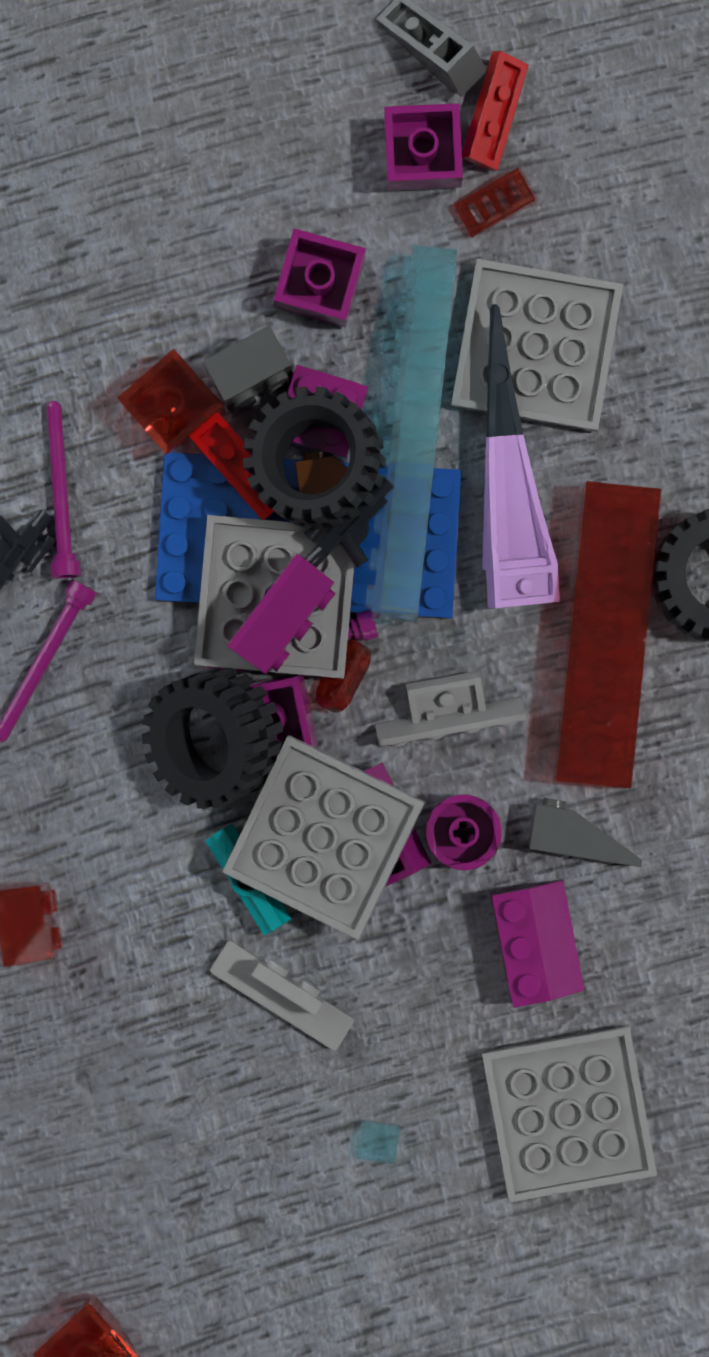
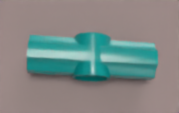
[205,824,292,936]

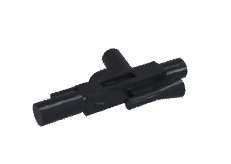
[304,476,395,569]
[0,510,56,590]

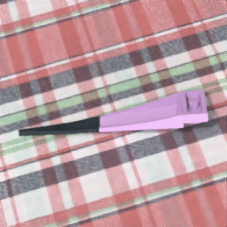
[482,304,560,608]

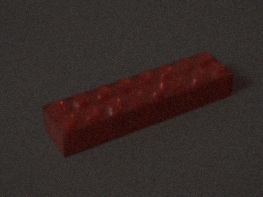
[553,481,661,789]

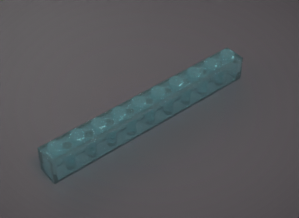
[365,245,457,623]

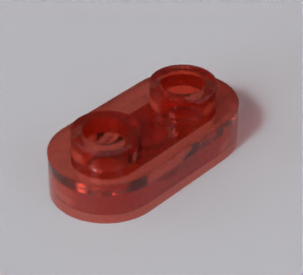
[316,639,371,713]

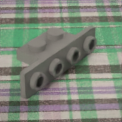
[375,671,527,747]
[210,941,354,1050]

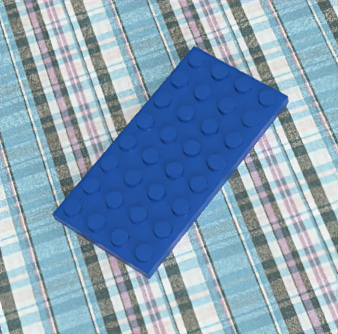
[155,452,461,619]

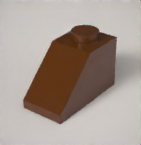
[295,452,374,494]

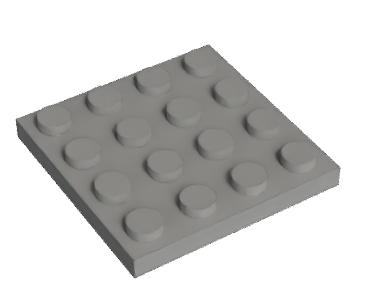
[451,259,623,432]
[194,515,354,679]
[223,735,426,940]
[481,1026,657,1203]

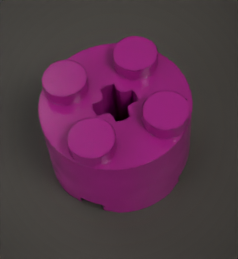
[425,794,502,870]

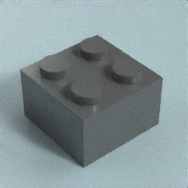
[203,325,293,412]

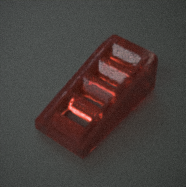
[454,167,539,238]

